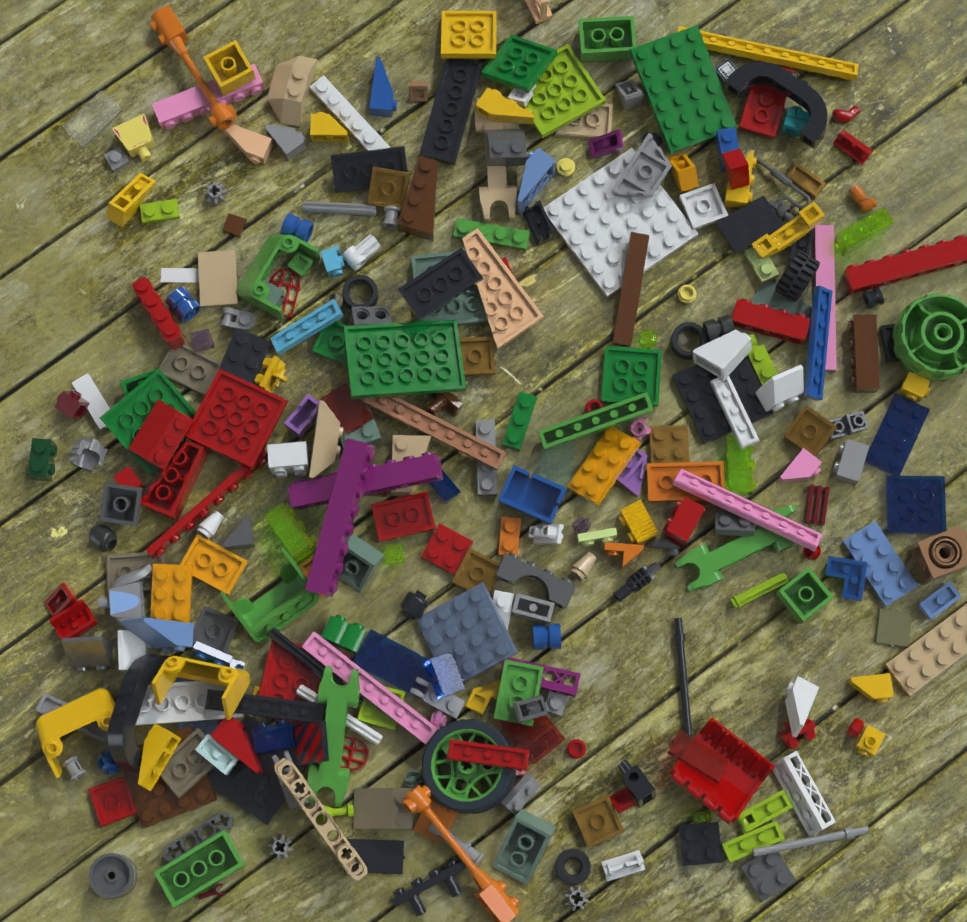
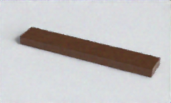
[612,232,650,346]

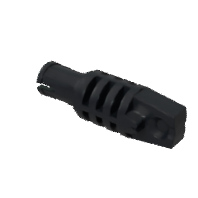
[613,562,661,602]

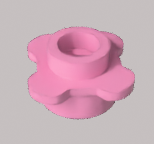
[629,418,651,441]

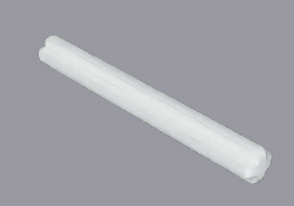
[296,685,383,745]

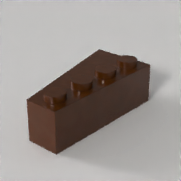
[397,156,438,241]

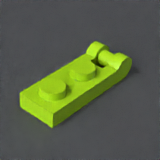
[736,790,793,834]

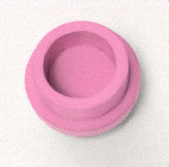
[431,711,446,731]

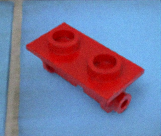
[832,129,873,165]

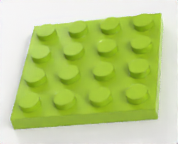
[508,44,606,139]

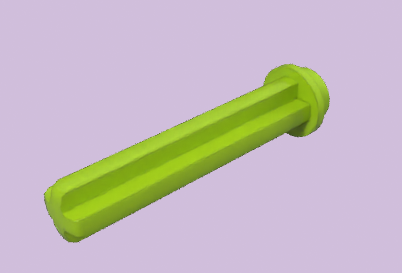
[729,573,789,609]

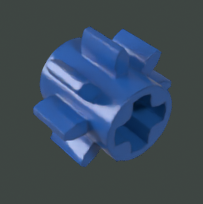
[98,750,121,775]

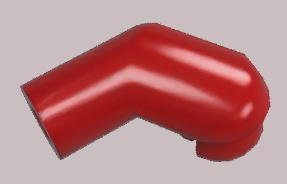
[832,105,860,123]

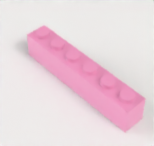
[152,63,265,130]

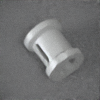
[382,206,401,229]
[62,756,87,782]

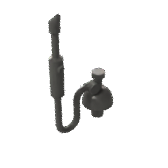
[756,157,811,222]

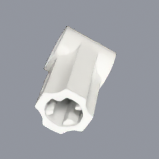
[342,234,381,271]

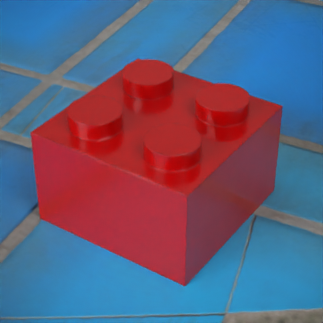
[663,497,705,548]

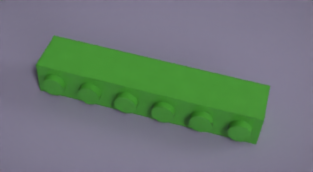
[538,392,654,452]

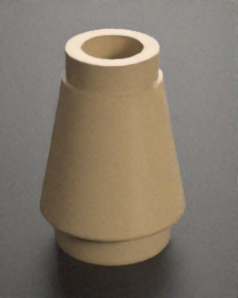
[570,552,597,581]

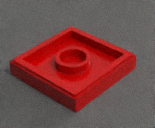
[88,776,137,827]

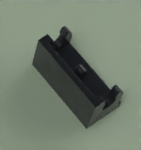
[523,200,555,246]

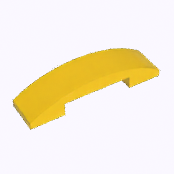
[752,202,825,259]

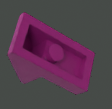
[588,129,624,159]

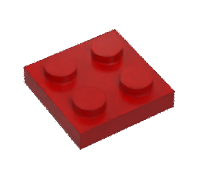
[421,523,473,576]

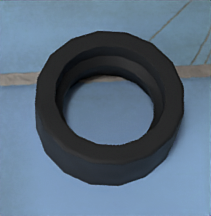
[342,275,379,309]
[670,322,707,360]

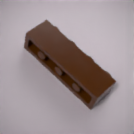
[847,314,880,393]

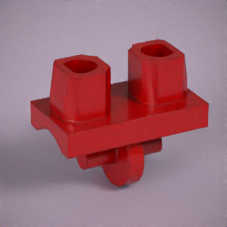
[777,715,817,749]

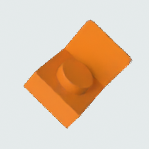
[603,542,644,569]

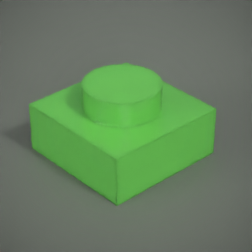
[287,251,314,278]

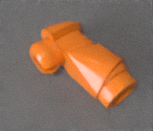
[849,185,877,212]

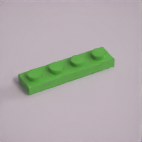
[453,218,530,251]

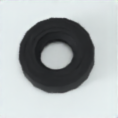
[555,848,591,885]

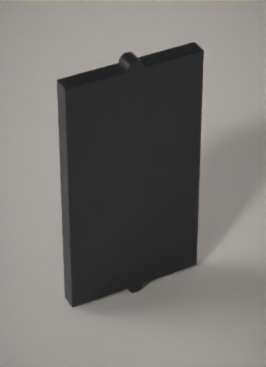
[344,839,405,874]

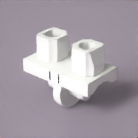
[528,524,564,545]

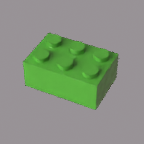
[578,16,636,62]

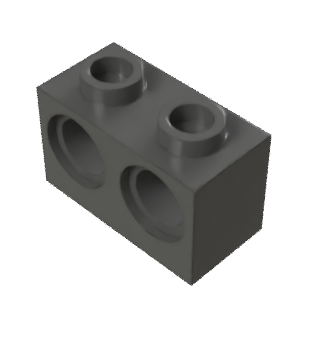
[350,306,392,326]

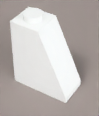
[693,330,752,380]

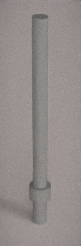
[752,826,869,857]

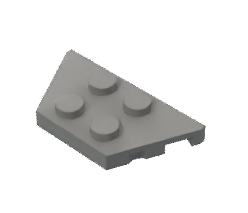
[611,133,672,198]

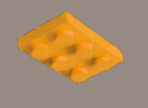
[180,534,249,596]
[150,563,193,623]

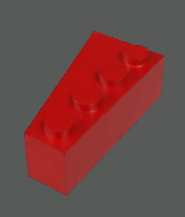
[141,440,209,522]

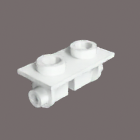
[601,850,645,881]

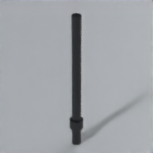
[674,618,692,736]

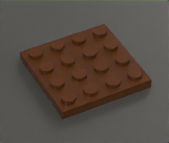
[122,725,217,829]

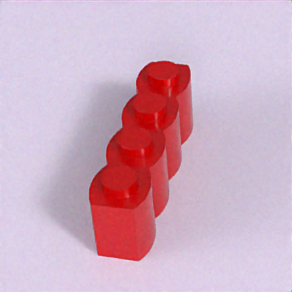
[132,277,185,350]

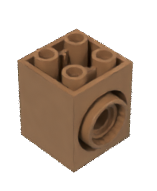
[910,525,967,584]

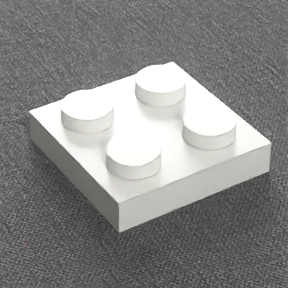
[679,183,728,230]

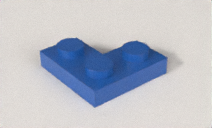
[826,556,868,601]

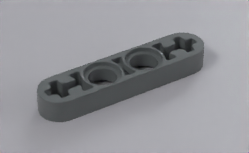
[163,812,234,862]

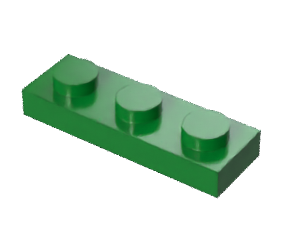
[502,391,538,451]

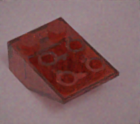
[499,715,566,765]

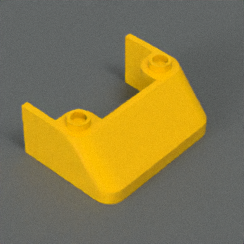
[152,656,250,720]
[36,688,115,778]

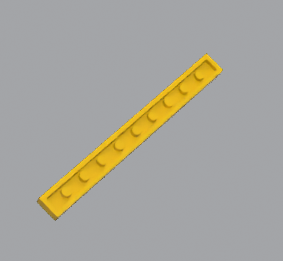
[678,26,859,81]

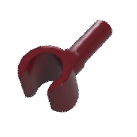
[198,883,226,900]

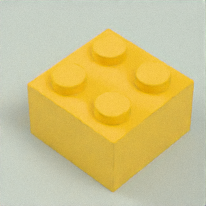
[203,40,256,96]

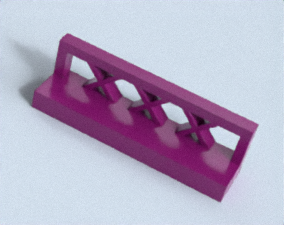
[499,657,581,697]

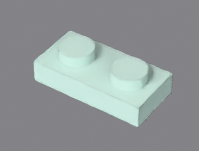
[195,734,239,775]

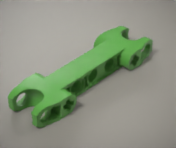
[674,505,797,593]
[307,665,361,807]

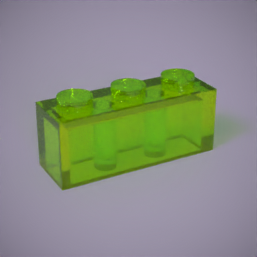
[834,207,894,256]
[725,436,756,496]
[264,502,317,565]

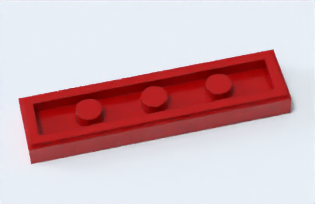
[447,739,530,771]

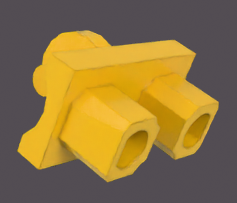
[254,356,288,393]

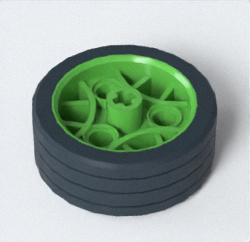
[422,719,516,814]

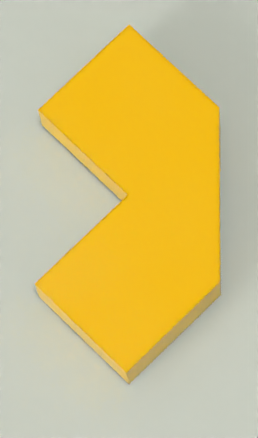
[465,679,501,716]

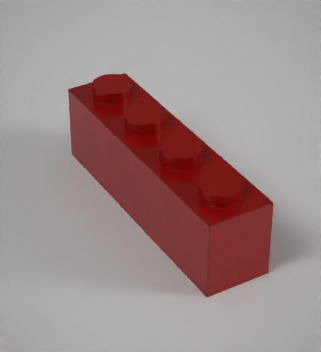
[731,299,811,345]

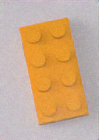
[567,428,641,506]

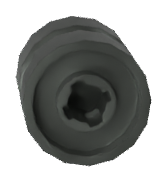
[702,314,735,343]

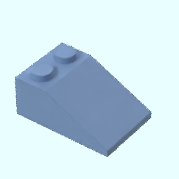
[517,147,556,215]
[122,617,194,653]

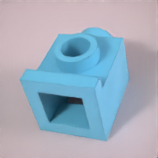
[320,246,345,278]

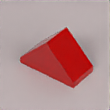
[722,148,750,190]
[44,582,79,617]

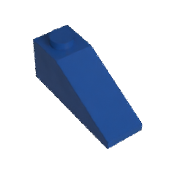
[369,57,397,117]

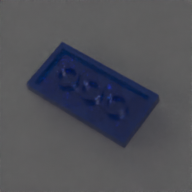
[865,393,930,478]
[353,629,440,700]

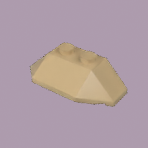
[267,56,317,128]
[308,400,343,478]

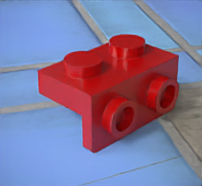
[49,599,98,641]

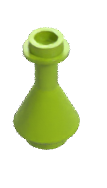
[309,803,354,824]

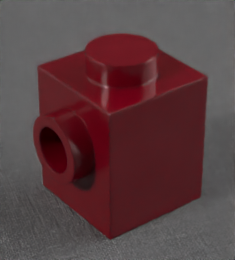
[55,390,90,419]

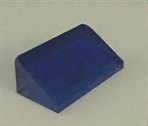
[429,470,461,504]

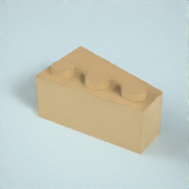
[391,435,432,496]

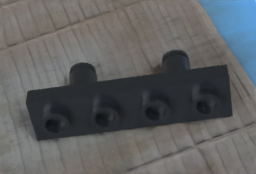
[390,858,466,917]

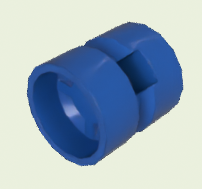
[280,213,314,243]
[165,286,201,322]
[532,623,561,650]

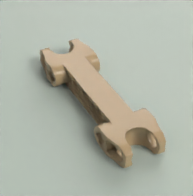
[475,96,517,222]
[274,758,367,881]

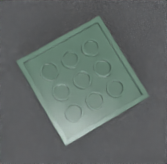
[411,250,488,326]

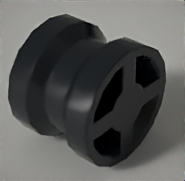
[862,287,884,309]

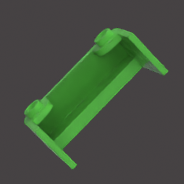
[237,234,320,321]
[220,547,319,642]

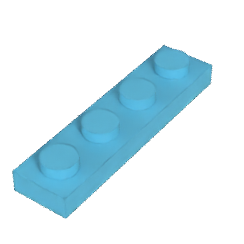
[270,299,344,355]

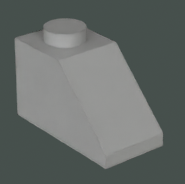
[265,125,306,161]

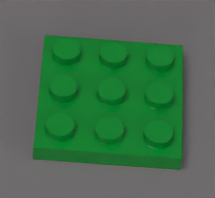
[482,35,558,93]
[601,346,662,407]

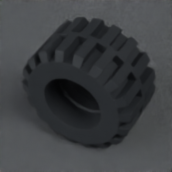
[775,250,820,303]

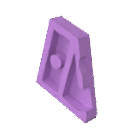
[616,448,648,497]

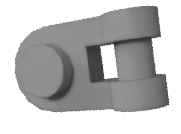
[220,307,256,331]

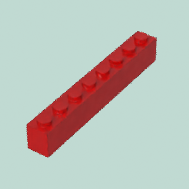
[842,235,967,295]

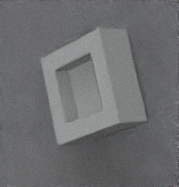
[104,146,130,172]
[545,691,568,717]

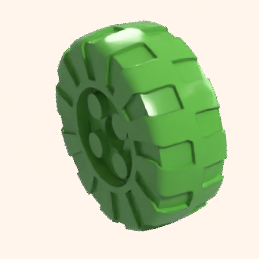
[892,293,967,382]

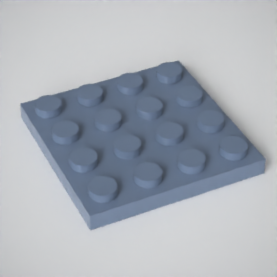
[416,583,518,689]

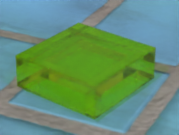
[383,543,405,565]

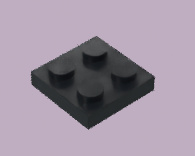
[678,822,723,866]

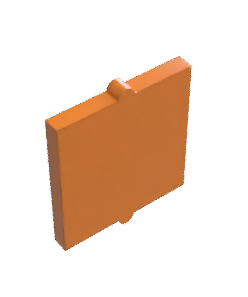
[413,800,457,845]

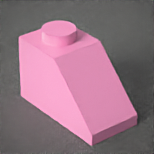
[778,448,822,483]

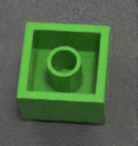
[776,567,834,624]

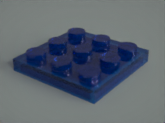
[885,475,947,534]

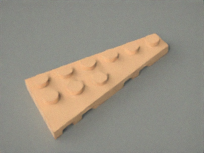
[462,228,544,350]

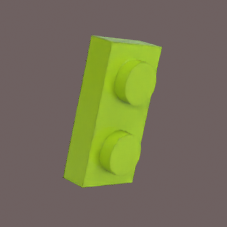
[140,199,180,224]

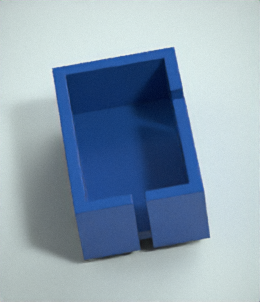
[498,465,567,524]

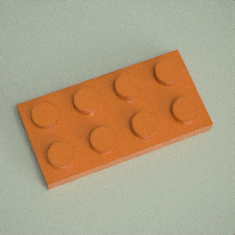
[646,461,725,503]

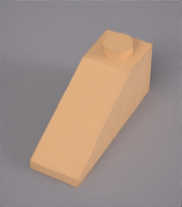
[222,124,274,164]

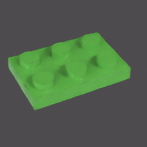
[494,660,544,726]

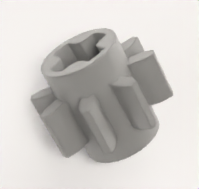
[204,181,228,206]
[268,835,294,860]
[565,886,589,911]

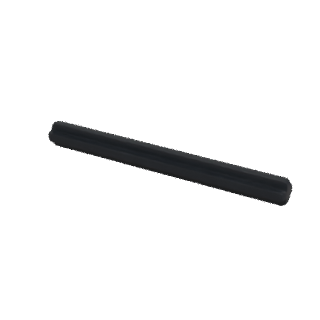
[267,628,363,707]

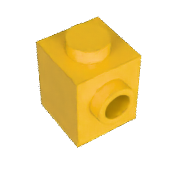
[898,371,931,402]
[854,725,886,758]

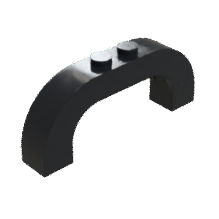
[725,62,828,150]
[108,654,171,773]

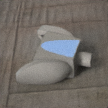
[98,563,152,627]

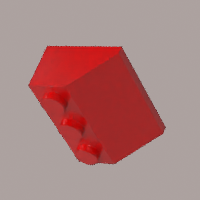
[128,399,194,470]

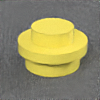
[557,158,575,176]
[678,285,697,304]

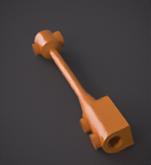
[149,4,238,130]
[402,785,520,922]

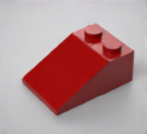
[210,717,264,776]

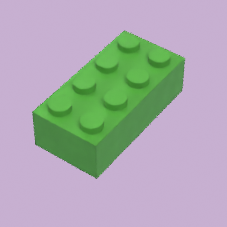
[154,830,247,908]

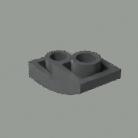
[829,411,869,441]

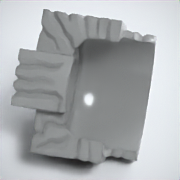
[69,437,108,471]

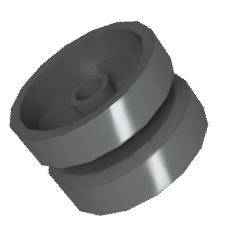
[89,853,138,898]

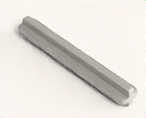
[303,201,376,216]

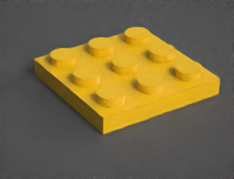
[441,11,497,58]

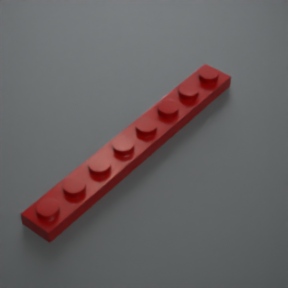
[146,449,268,559]

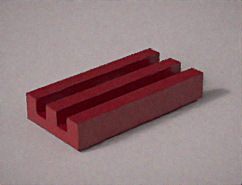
[805,484,830,526]

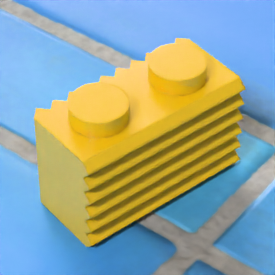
[618,499,659,545]

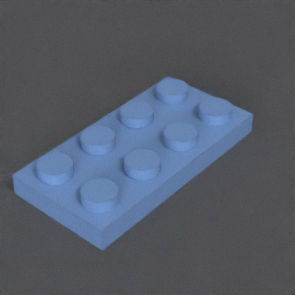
[842,521,918,607]

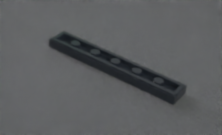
[205,689,326,723]

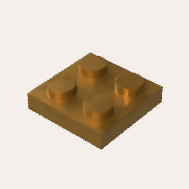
[367,166,410,210]
[459,336,495,376]
[783,405,838,457]
[649,425,690,463]
[452,548,499,594]
[572,795,625,848]

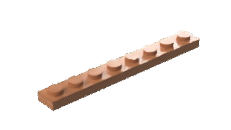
[362,396,507,471]

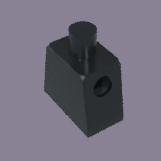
[617,760,656,808]

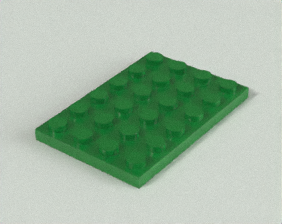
[629,25,738,154]
[343,319,466,399]

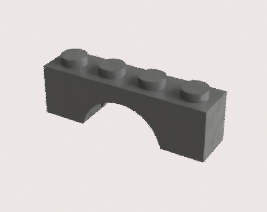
[493,553,576,609]

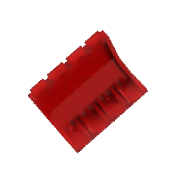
[669,717,775,824]

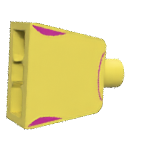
[112,114,155,162]

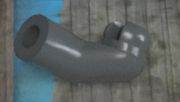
[652,539,680,557]

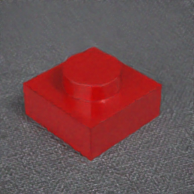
[609,788,636,814]

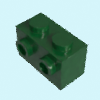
[28,438,57,482]

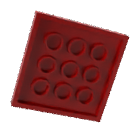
[184,369,288,469]
[259,640,349,725]

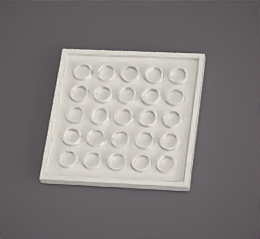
[544,148,698,298]

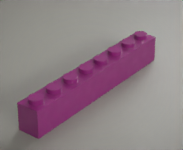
[305,438,375,597]
[288,452,443,510]

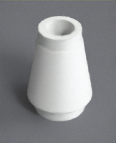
[196,511,224,540]

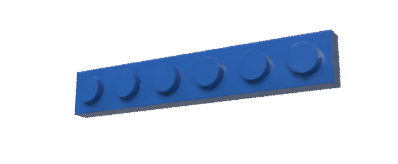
[804,286,833,401]

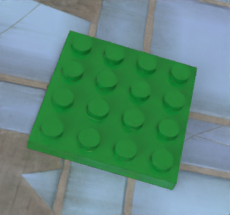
[99,368,196,476]

